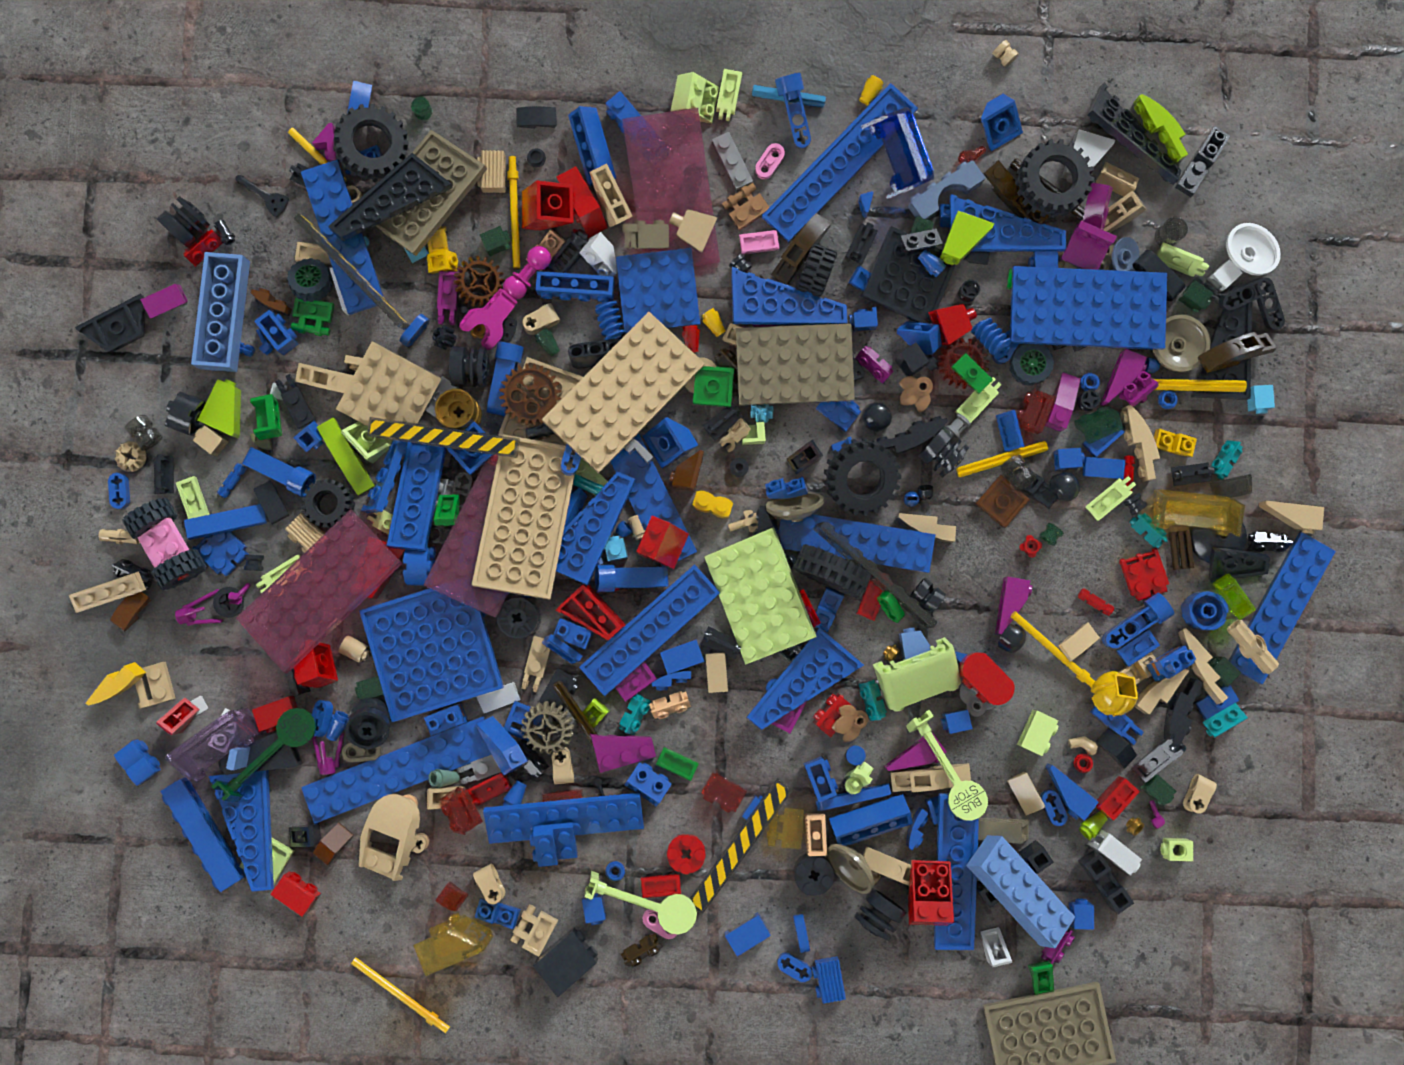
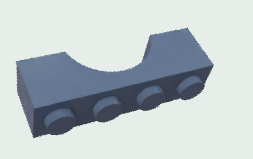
[908,160,986,225]

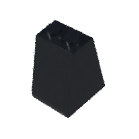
[533,927,598,998]

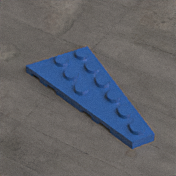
[949,194,1066,252]
[731,267,847,325]
[556,471,636,585]
[746,628,864,730]

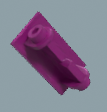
[855,346,894,384]
[1041,929,1075,965]

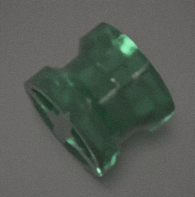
[411,97,433,120]
[1039,523,1064,546]

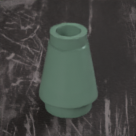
[429,769,459,788]

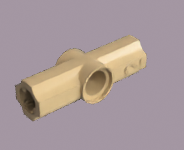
[1227,619,1279,674]

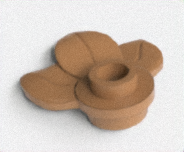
[899,376,933,412]
[831,705,868,742]

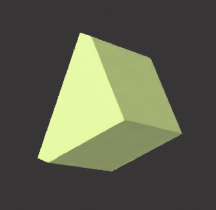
[341,421,392,463]

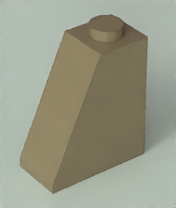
[978,818,1029,844]

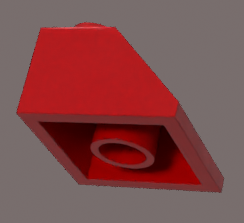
[293,640,338,688]

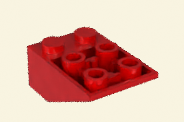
[908,860,954,926]

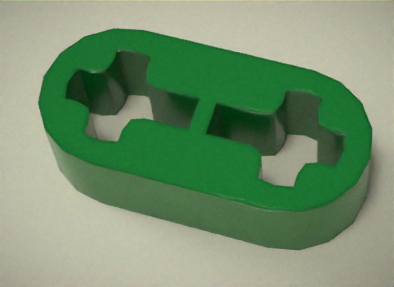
[877,590,905,623]

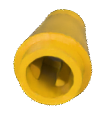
[859,75,884,105]
[701,308,726,337]

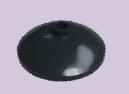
[1189,508,1247,564]

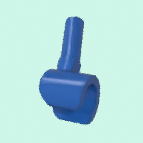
[256,329,273,355]

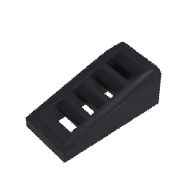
[548,236,584,273]

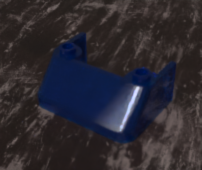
[861,107,934,199]

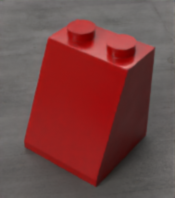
[522,180,573,231]
[636,515,689,569]

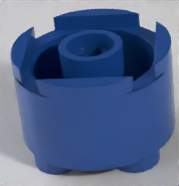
[403,547,439,586]
[1181,591,1228,630]

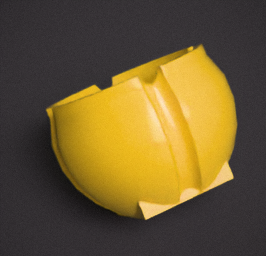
[1091,671,1138,717]

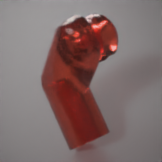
[958,146,986,164]

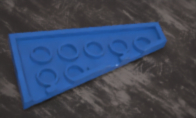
[209,770,274,892]

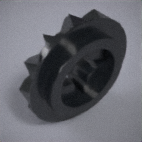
[213,587,245,617]

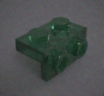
[1074,406,1123,444]

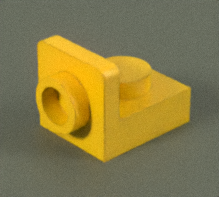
[427,226,449,253]
[427,250,458,274]

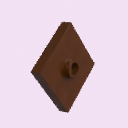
[975,474,1030,528]

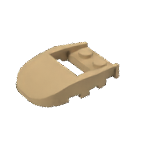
[359,794,420,881]

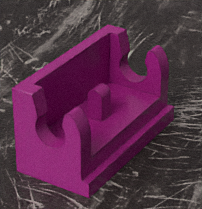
[140,284,188,319]

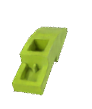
[1133,94,1188,164]

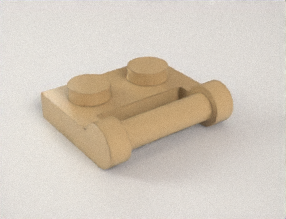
[135,662,176,709]

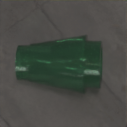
[535,328,561,357]

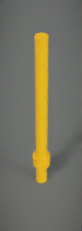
[507,156,520,269]
[1010,611,1095,688]
[351,957,450,1034]

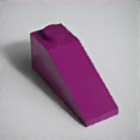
[1100,349,1147,406]
[1043,372,1081,432]
[995,577,1032,635]
[884,732,947,771]

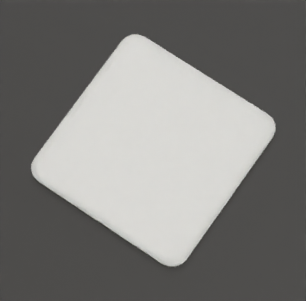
[270,383,287,400]
[190,696,208,716]

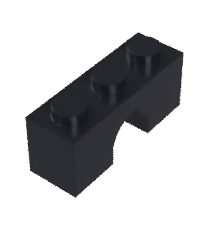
[1078,850,1134,914]

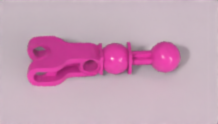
[459,246,551,350]

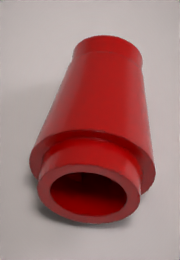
[681,325,700,353]

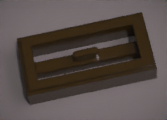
[1169,530,1194,570]

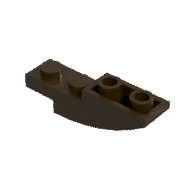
[983,160,1049,224]
[771,213,832,285]
[1198,332,1277,373]

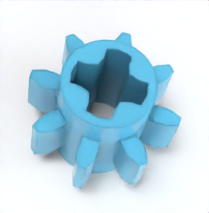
[750,404,773,423]

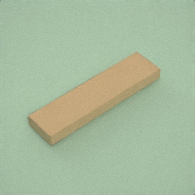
[69,572,146,613]

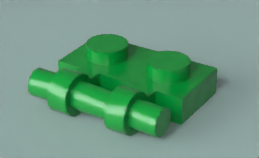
[291,297,335,336]

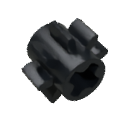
[432,325,457,350]

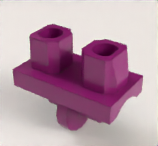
[1119,371,1159,407]

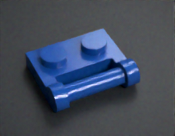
[504,701,547,746]

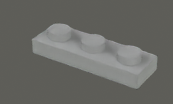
[712,132,753,191]

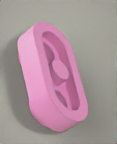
[755,143,785,179]
[643,909,677,939]

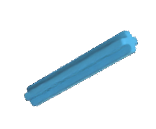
[752,85,826,108]

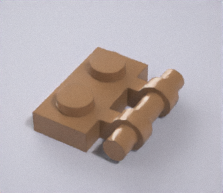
[721,183,769,231]

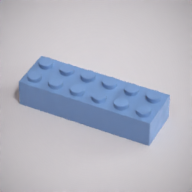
[191,252,250,372]
[966,835,1075,948]

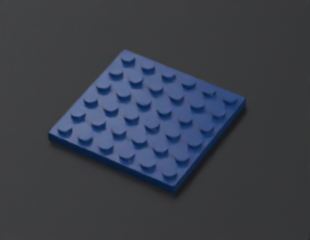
[359,576,504,722]

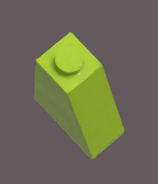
[940,211,994,265]
[198,379,241,439]

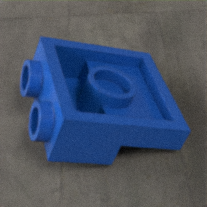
[530,822,578,867]

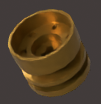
[435,389,482,433]

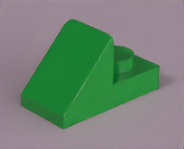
[434,495,459,526]
[1028,961,1054,995]

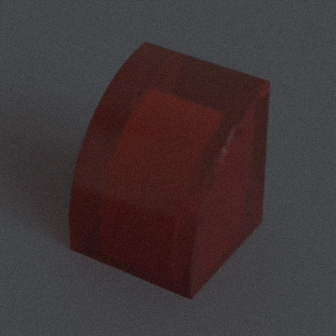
[435,881,468,912]

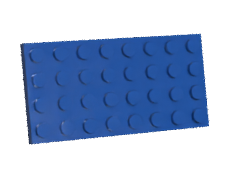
[1010,266,1167,350]

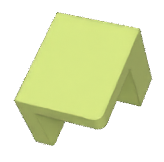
[742,422,766,445]

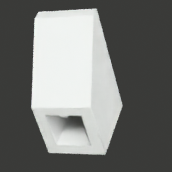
[579,232,618,276]

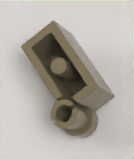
[622,220,669,249]

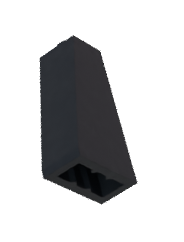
[218,732,303,775]

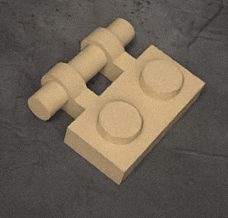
[511,904,558,957]

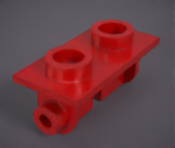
[183,229,223,267]

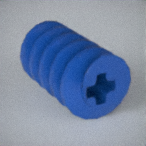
[595,301,625,340]
[971,318,1012,360]

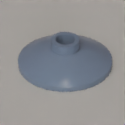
[1112,237,1140,271]

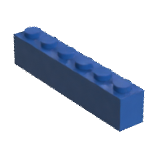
[160,777,246,892]

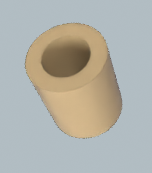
[339,635,371,663]

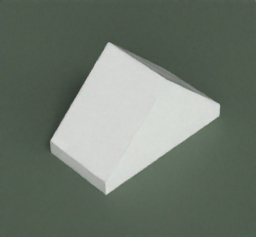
[980,927,1012,967]

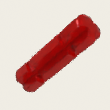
[1122,455,1135,491]
[1078,588,1114,616]

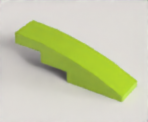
[317,418,375,496]

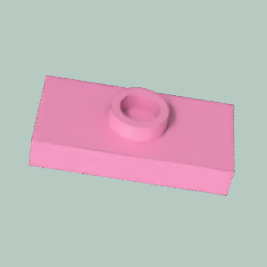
[739,230,779,255]

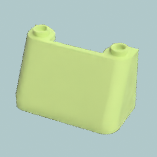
[873,637,961,712]

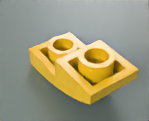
[1154,429,1197,457]

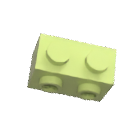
[1017,710,1058,756]

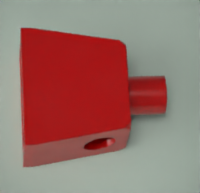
[928,304,977,345]

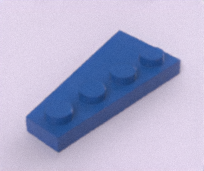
[361,438,407,514]

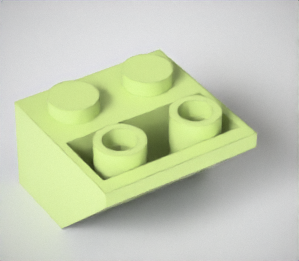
[671,72,719,123]

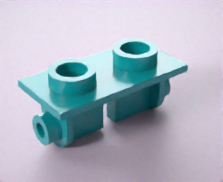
[1211,440,1243,480]
[1129,512,1167,548]
[858,679,887,721]
[619,694,651,735]
[1203,703,1248,738]

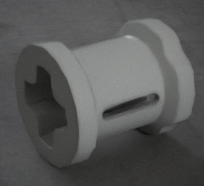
[946,413,971,439]

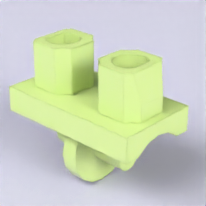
[844,762,874,794]

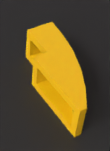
[86,662,146,706]

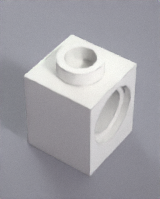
[1207,259,1242,293]

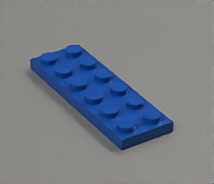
[387,440,447,551]

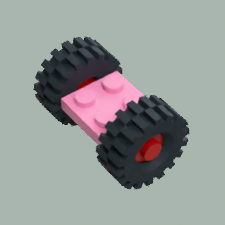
[122,498,207,591]

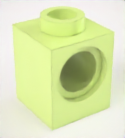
[1161,838,1193,861]

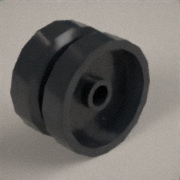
[345,698,391,749]

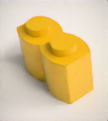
[692,491,733,518]

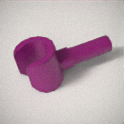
[228,583,251,605]
[1149,800,1165,829]

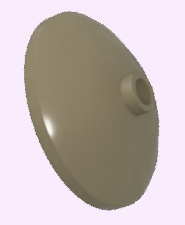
[1153,315,1210,372]
[766,492,824,522]
[826,844,874,894]

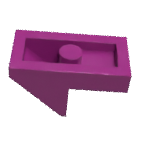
[312,123,341,166]

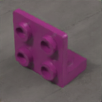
[1061,220,1117,270]

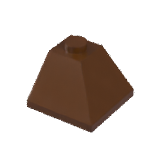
[669,450,704,492]

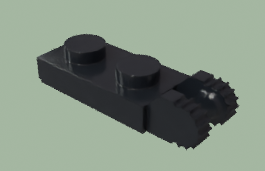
[275,374,316,429]

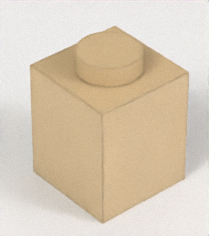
[193,425,229,456]

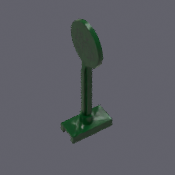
[211,708,316,802]

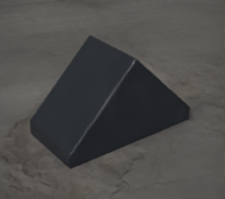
[786,439,823,475]
[1096,728,1137,769]
[289,823,321,847]

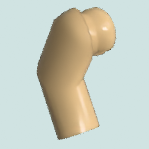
[1068,736,1098,755]

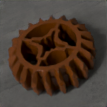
[453,256,505,308]

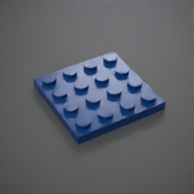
[616,248,700,333]

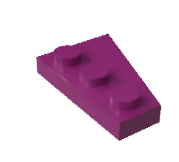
[590,734,656,773]

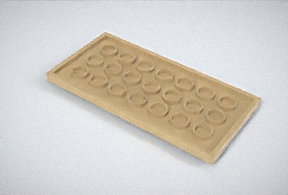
[542,312,705,474]
[472,434,575,600]

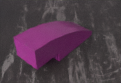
[1083,183,1113,230]

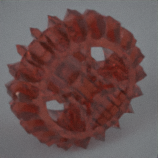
[937,338,990,389]

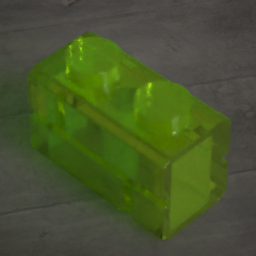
[1212,573,1256,620]

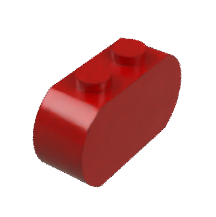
[959,652,1015,705]

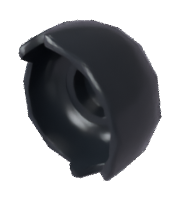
[861,402,892,432]
[1050,472,1080,502]
[998,624,1026,653]

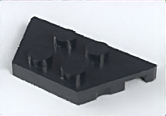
[75,293,145,354]

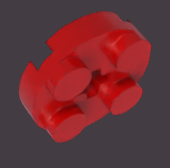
[667,834,706,874]

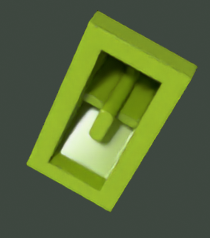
[583,698,610,728]

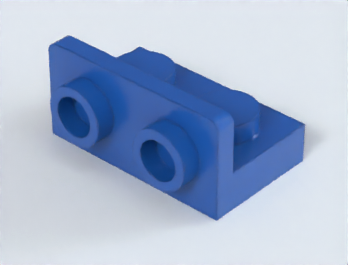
[816,401,861,432]

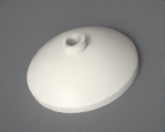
[1226,223,1280,276]

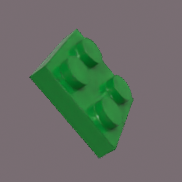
[693,366,734,407]

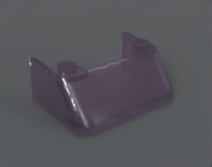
[165,708,265,782]

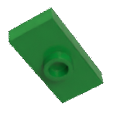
[951,353,993,394]
[656,747,699,781]

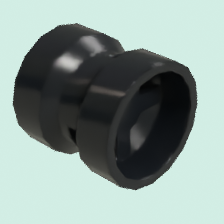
[958,279,980,302]

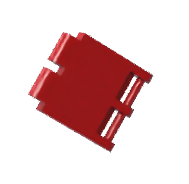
[1119,548,1169,601]

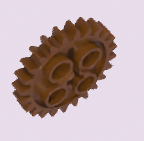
[499,363,562,426]

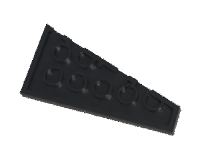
[1087,82,1181,185]
[328,153,453,241]
[1191,286,1252,400]

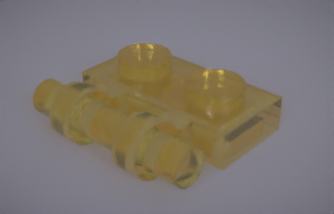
[766,807,804,849]

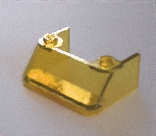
[1153,489,1245,537]
[413,912,494,976]

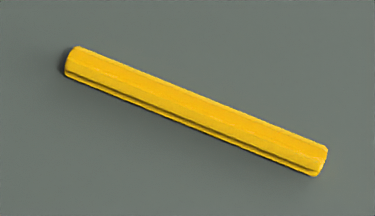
[1154,379,1247,392]
[956,441,1048,477]

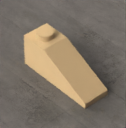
[590,164,632,227]
[1104,191,1147,233]
[1259,501,1324,534]

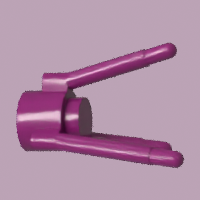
[175,589,223,626]
[312,732,344,774]

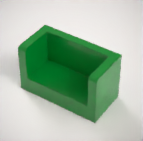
[250,394,282,440]

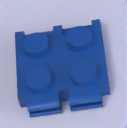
[192,531,249,576]

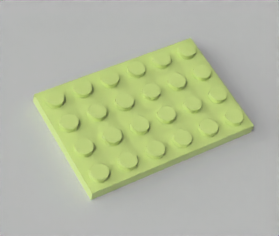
[705,528,817,665]

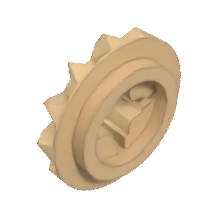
[114,441,146,472]

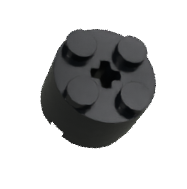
[165,391,206,436]
[793,853,834,896]

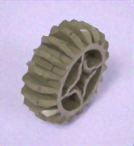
[521,701,574,754]

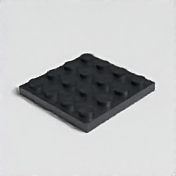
[861,226,956,324]

